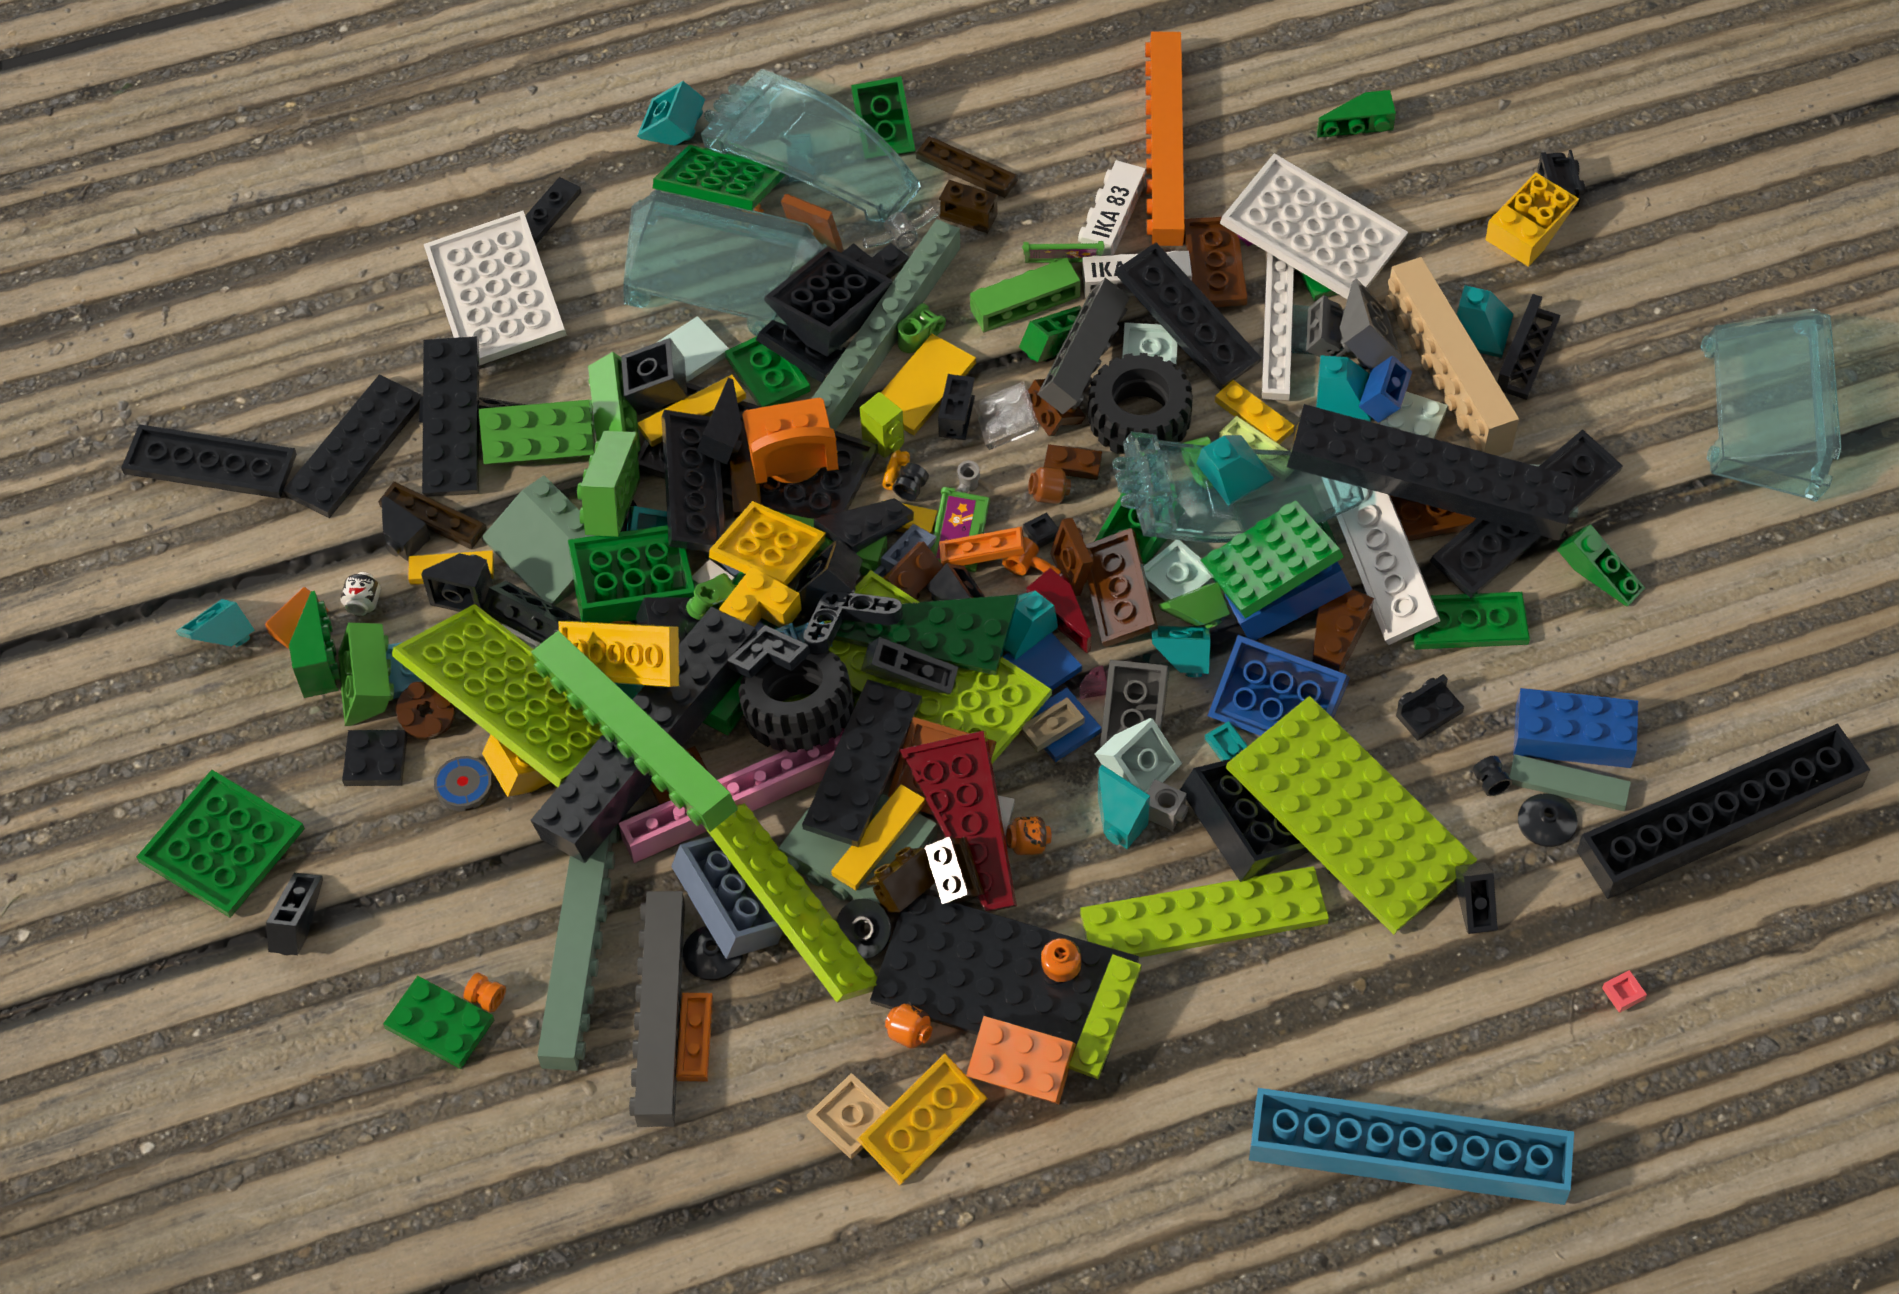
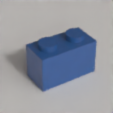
[1359,355,1412,423]

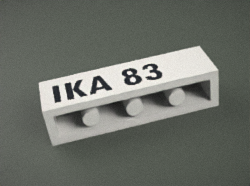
[1078,160,1145,256]
[1082,251,1192,299]

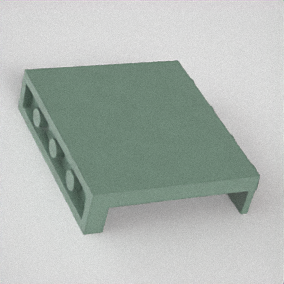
[778,794,937,906]

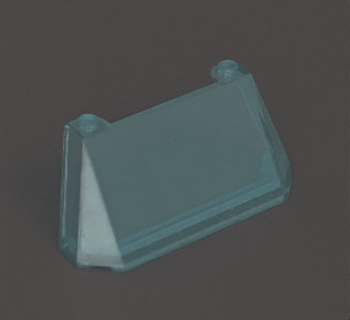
[623,189,827,336]
[1701,308,1841,502]

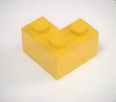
[719,567,801,628]

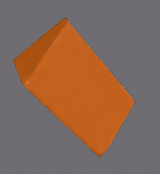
[265,587,329,649]

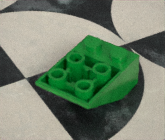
[289,591,341,698]

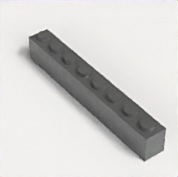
[629,891,685,1127]

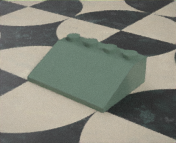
[482,475,596,606]

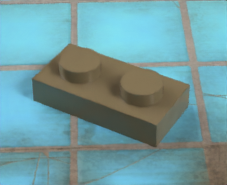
[1020,697,1085,752]

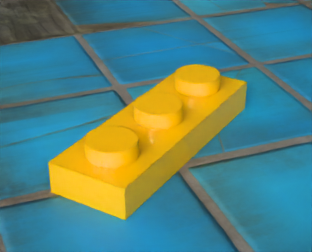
[1215,380,1295,445]

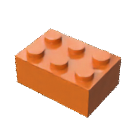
[966,1016,1076,1104]

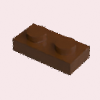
[1044,444,1102,480]

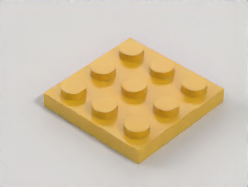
[709,501,826,586]

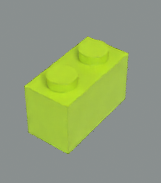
[860,392,904,458]

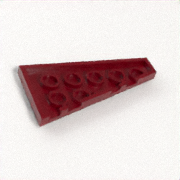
[900,731,1017,912]

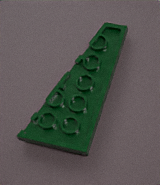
[834,594,1019,675]

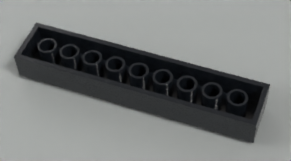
[1287,404,1577,540]
[530,607,757,863]
[1577,723,1871,899]

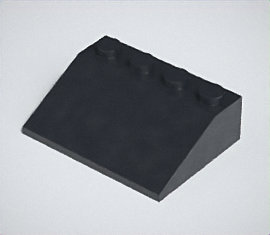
[764,246,893,357]
[1180,758,1310,882]

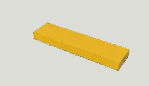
[638,375,746,447]
[831,784,925,891]

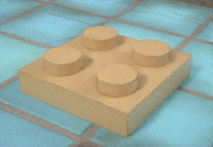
[807,1073,889,1160]

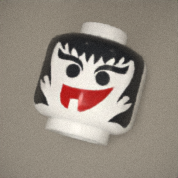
[341,572,381,616]

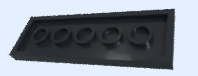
[1115,242,1262,390]
[422,336,479,497]
[283,374,421,518]
[661,410,725,552]
[121,424,297,499]
[802,679,922,847]

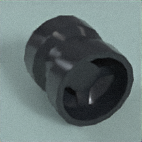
[892,463,929,502]
[1472,755,1512,797]

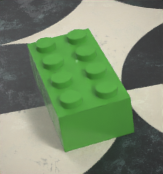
[479,400,595,464]
[577,431,640,536]

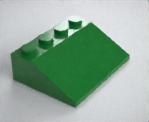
[568,525,695,623]

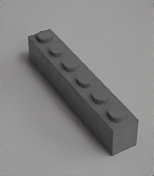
[1037,277,1130,414]

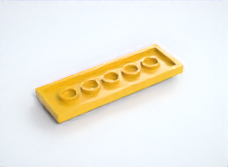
[559,621,680,687]

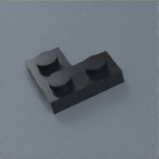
[841,243,909,279]
[727,625,810,679]

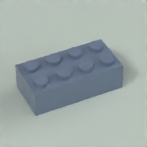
[671,836,783,959]

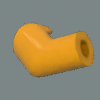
[882,450,910,490]

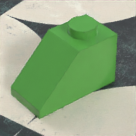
[1158,582,1230,629]

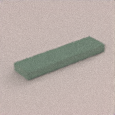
[1509,754,1631,811]

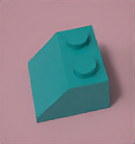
[637,81,706,146]

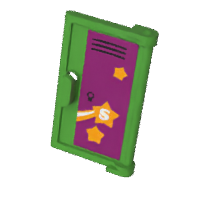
[1022,241,1105,265]
[931,487,990,572]

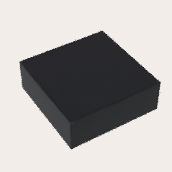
[1023,512,1059,548]

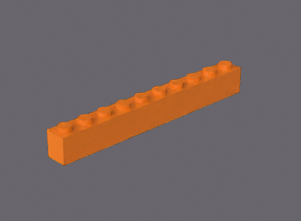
[1145,32,1184,246]

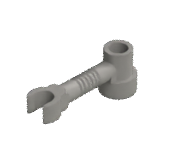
[935,460,980,523]

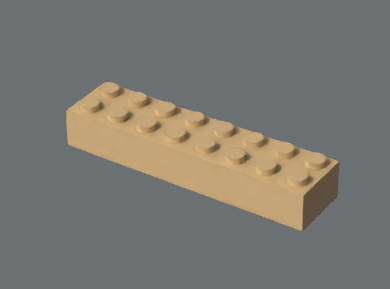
[1385,257,1519,456]

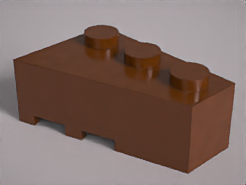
[1312,589,1374,673]

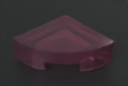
[1080,665,1107,699]

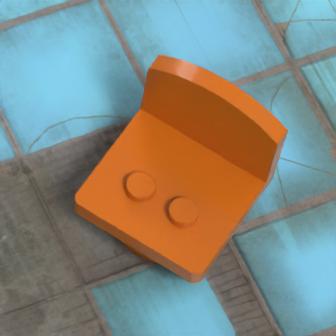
[742,397,838,484]

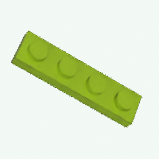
[1069,954,1141,1079]

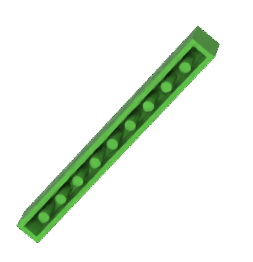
[531,630,738,832]

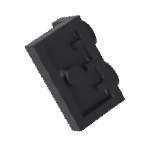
[1396,674,1464,741]

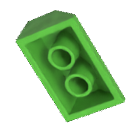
[338,623,394,726]

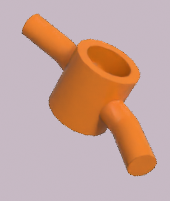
[1002,537,1061,575]

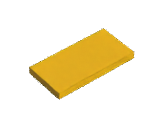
[881,334,976,435]
[856,1053,988,1185]

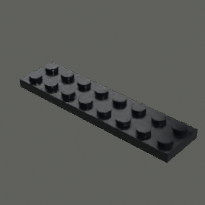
[1430,429,1623,599]

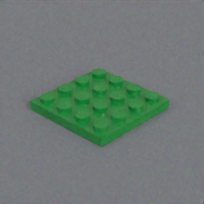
[652,145,786,212]
[1200,500,1344,619]
[136,769,305,918]

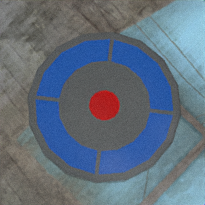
[434,756,493,811]

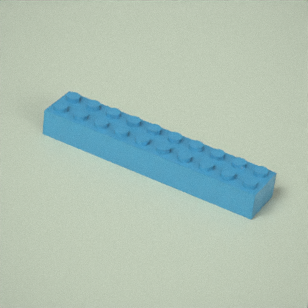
[1249,1088,1574,1205]

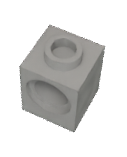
[1147,779,1189,831]

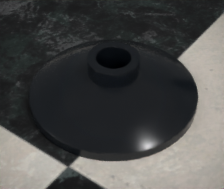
[1518,793,1578,847]
[836,898,891,959]
[683,926,743,981]

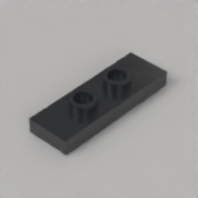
[525,177,582,244]

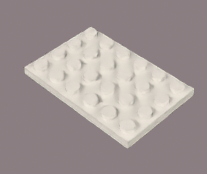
[1220,153,1408,299]
[424,211,567,365]

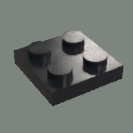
[342,730,408,786]

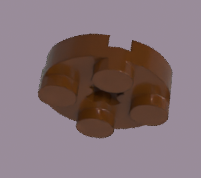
[396,681,455,740]

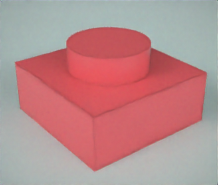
[1602,970,1647,1013]

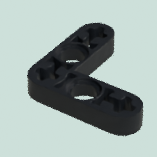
[803,591,903,654]

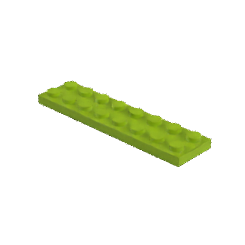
[706,803,878,1003]
[1080,866,1329,958]

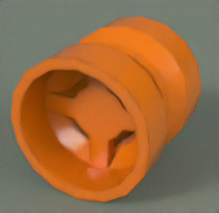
[463,972,506,1013]

